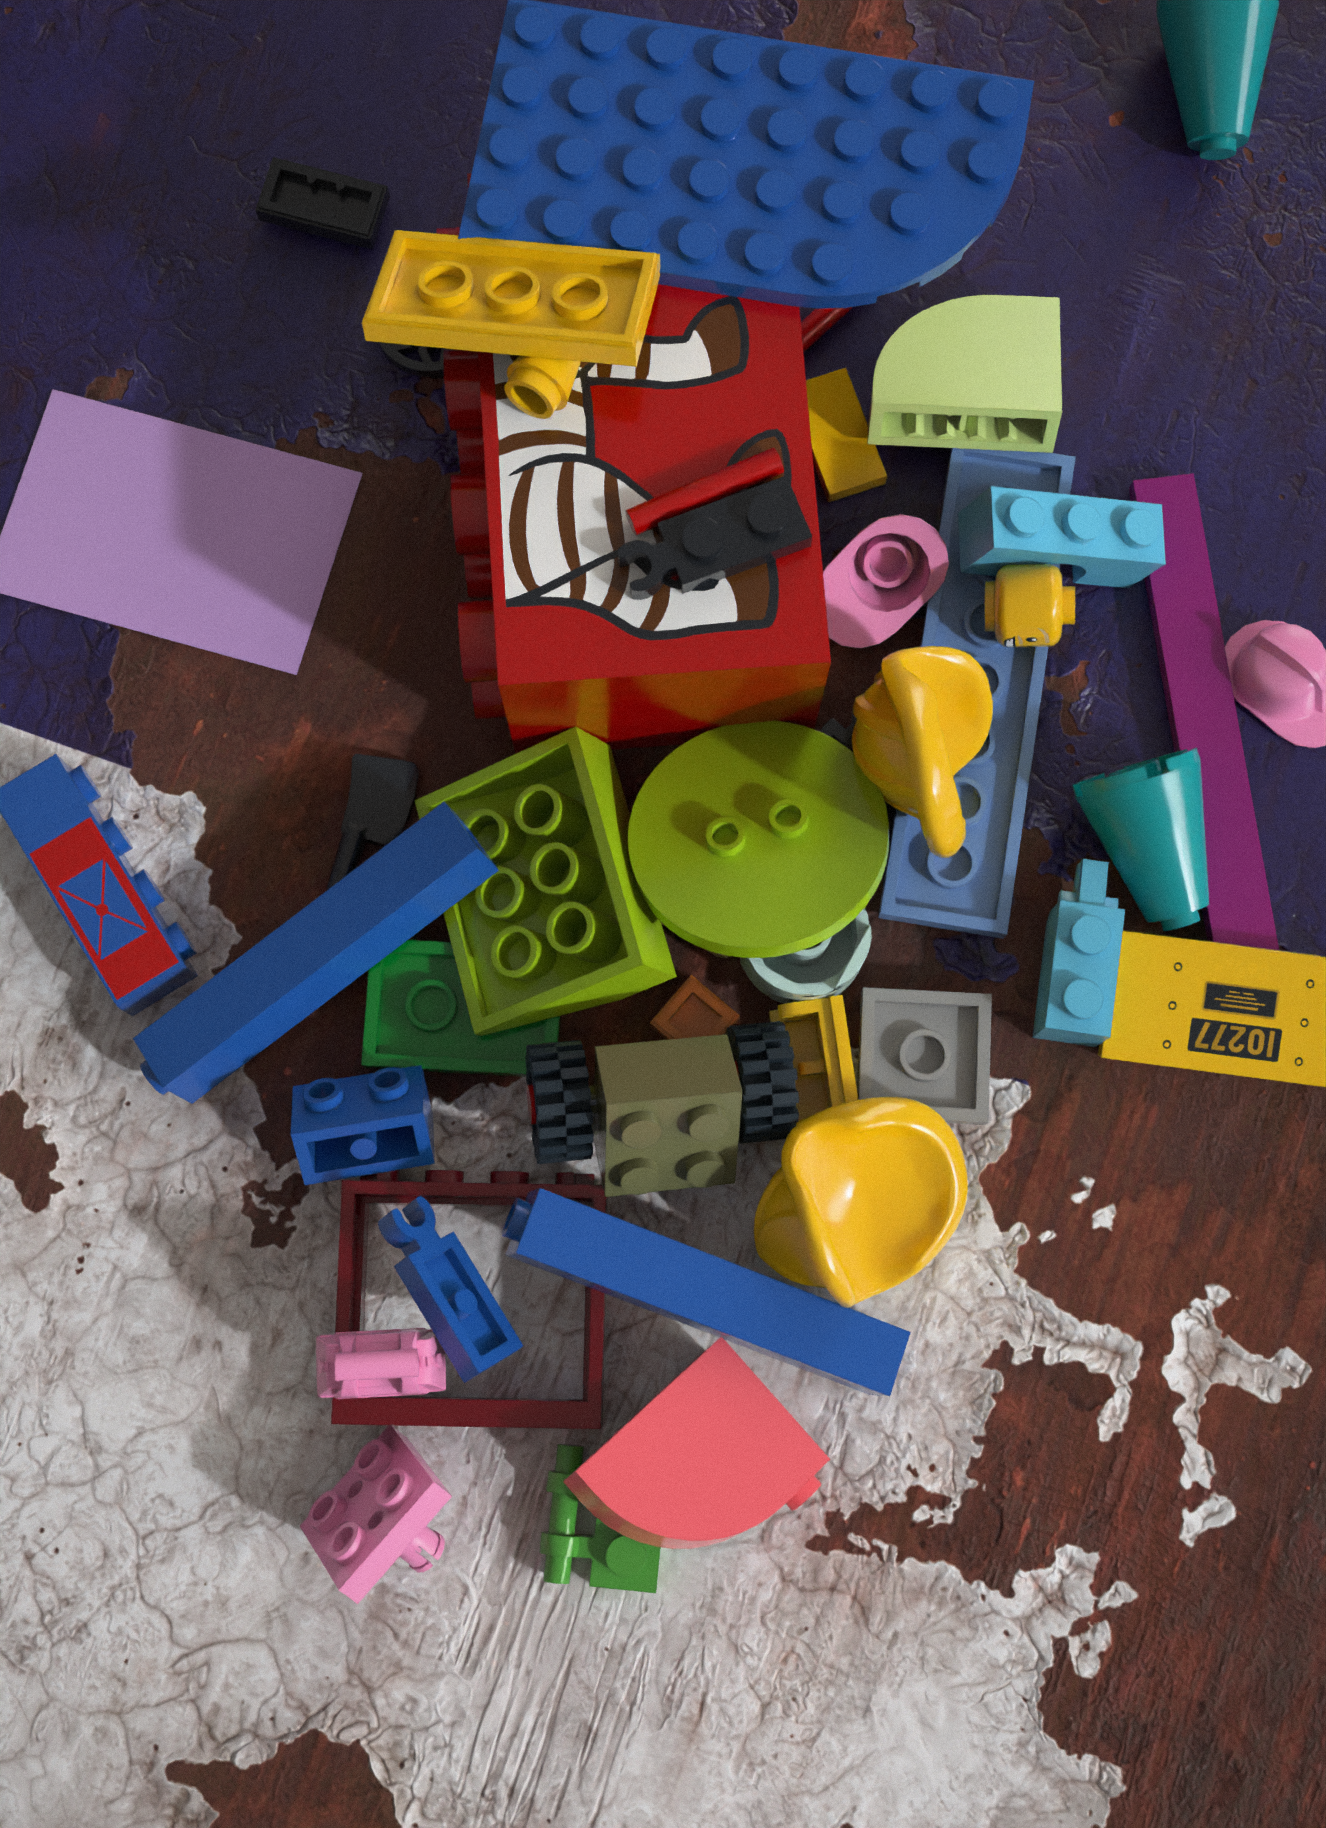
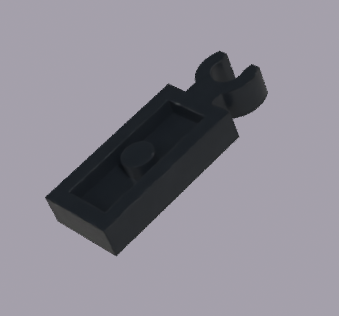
[617,475,812,600]

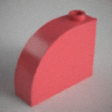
[563,1336,830,1549]

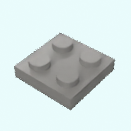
[857,987,992,1125]

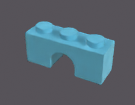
[958,486,1166,588]

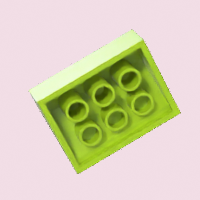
[415,726,677,1036]

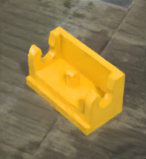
[769,995,858,1125]

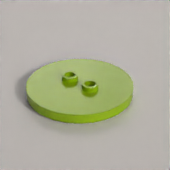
[628,721,889,958]

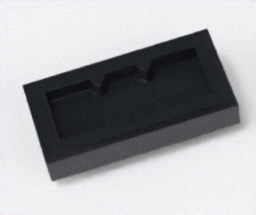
[255,157,390,250]

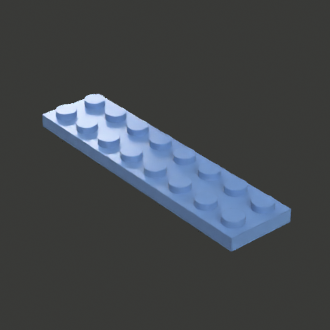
[878,448,1076,939]

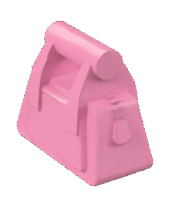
[316,1328,446,1399]

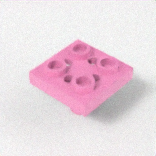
[300,1425,452,1604]

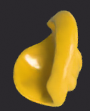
[852,646,993,858]
[753,1097,968,1308]

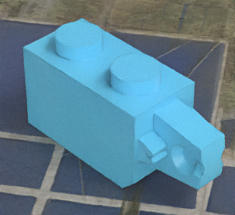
[1032,859,1125,1047]

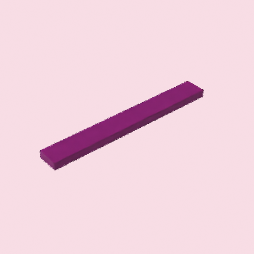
[1129,473,1279,950]

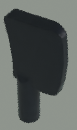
[325,754,419,891]

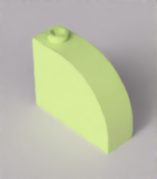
[868,295,1062,453]

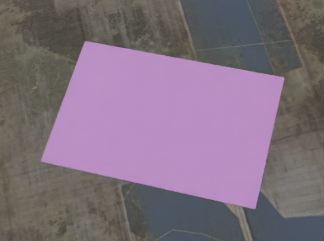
[0,389,363,675]

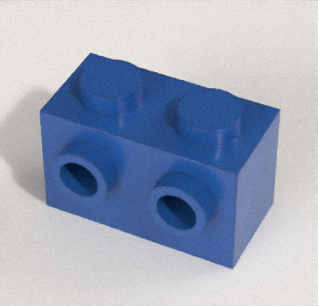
[291,1065,435,1185]

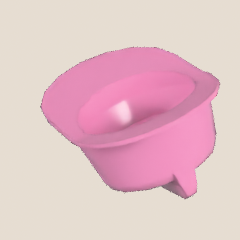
[823,514,949,648]
[1225,620,1326,748]

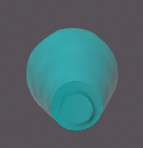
[1156,0,1279,160]
[1072,748,1210,931]

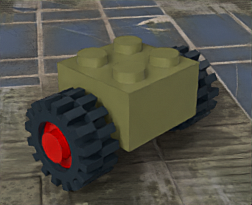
[525,1021,799,1197]

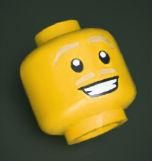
[985,564,1075,647]

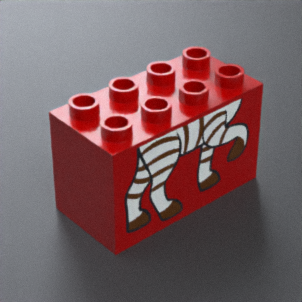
[436,173,831,754]

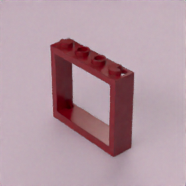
[331,1170,608,1429]

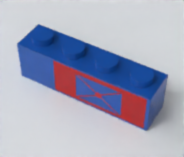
[0,754,198,1016]

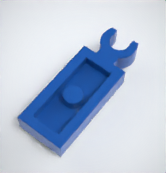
[378,1196,523,1383]

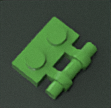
[539,1444,661,1593]

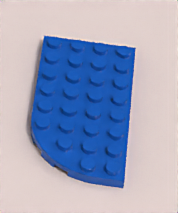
[458,0,1034,309]

